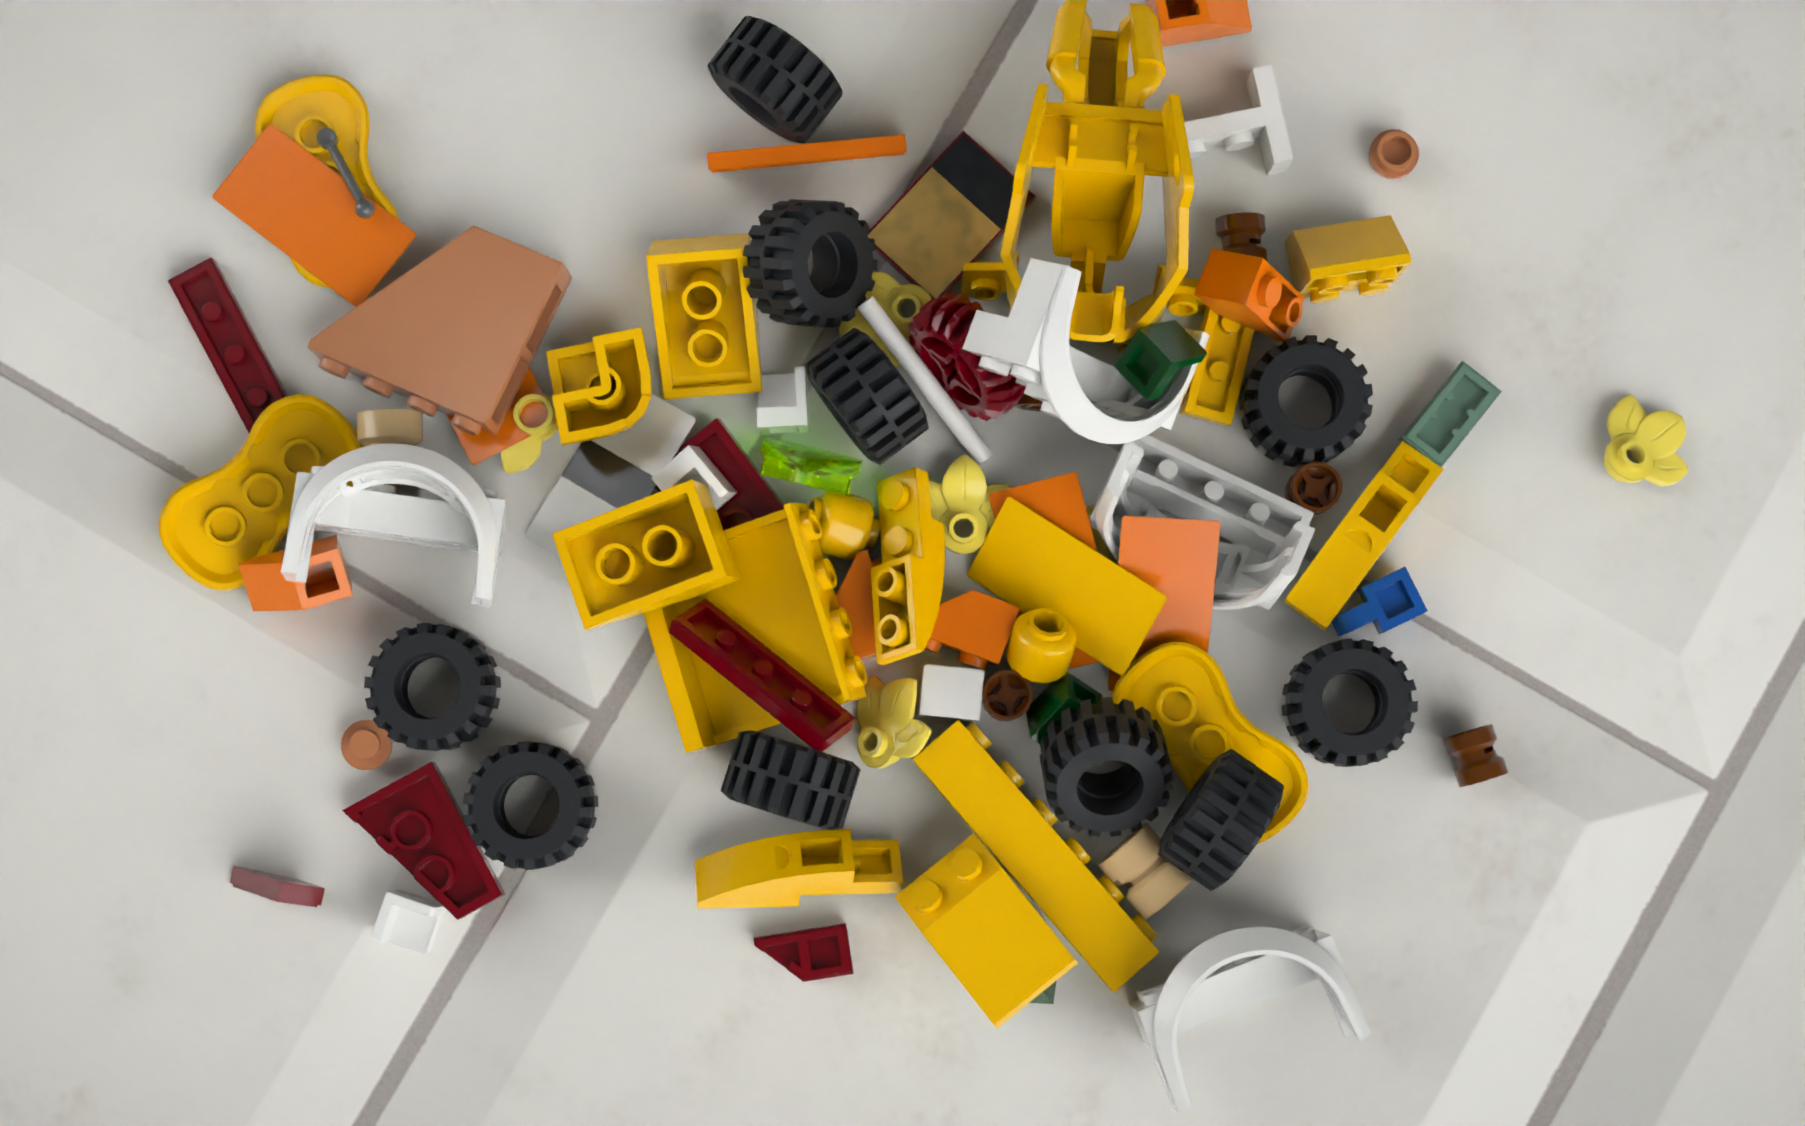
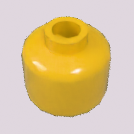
[808,489,880,560]
[1006,608,1077,684]

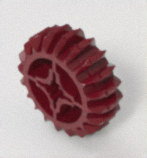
[908,291,1026,421]

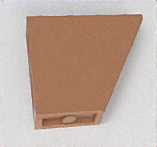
[307,226,572,436]

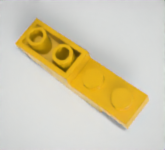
[1284,441,1444,631]
[870,467,945,665]
[694,829,903,909]

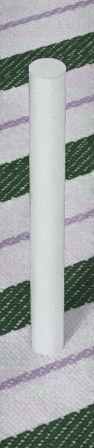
[857,295,993,465]

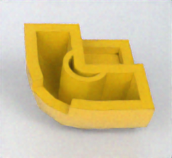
[546,327,652,446]

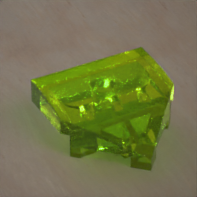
[760,436,864,496]

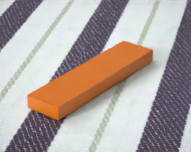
[707,134,907,173]

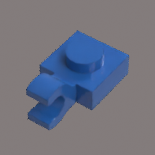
[1332,567,1428,637]

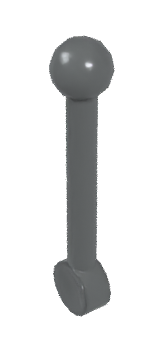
[316,128,375,219]

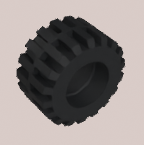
[707,16,843,143]
[743,199,878,328]
[805,328,929,465]
[1239,335,1373,467]
[364,623,501,751]
[1281,638,1418,767]
[1039,697,1174,837]
[721,730,861,830]
[463,741,598,870]
[1158,749,1284,891]

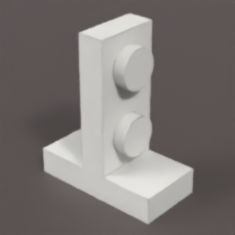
[1184,64,1294,176]

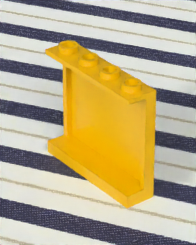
[643,502,867,753]

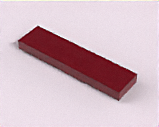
[168,257,288,433]
[669,598,856,752]

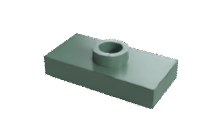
[1398,361,1502,467]

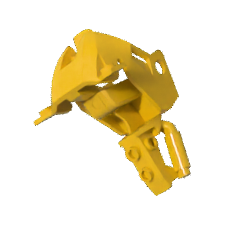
[961,0,1207,345]

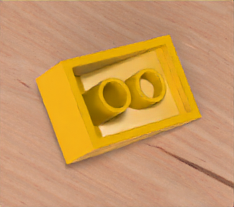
[646,233,762,400]
[552,479,741,630]
[894,833,1078,1028]

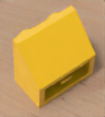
[1285,215,1411,304]

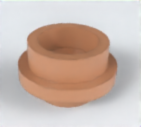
[1368,129,1419,179]
[341,720,393,770]

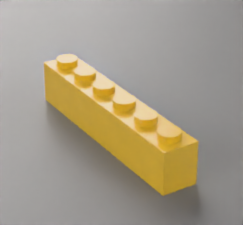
[912,719,1160,993]

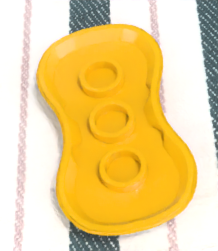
[254,74,400,288]
[158,394,363,590]
[1112,642,1309,844]

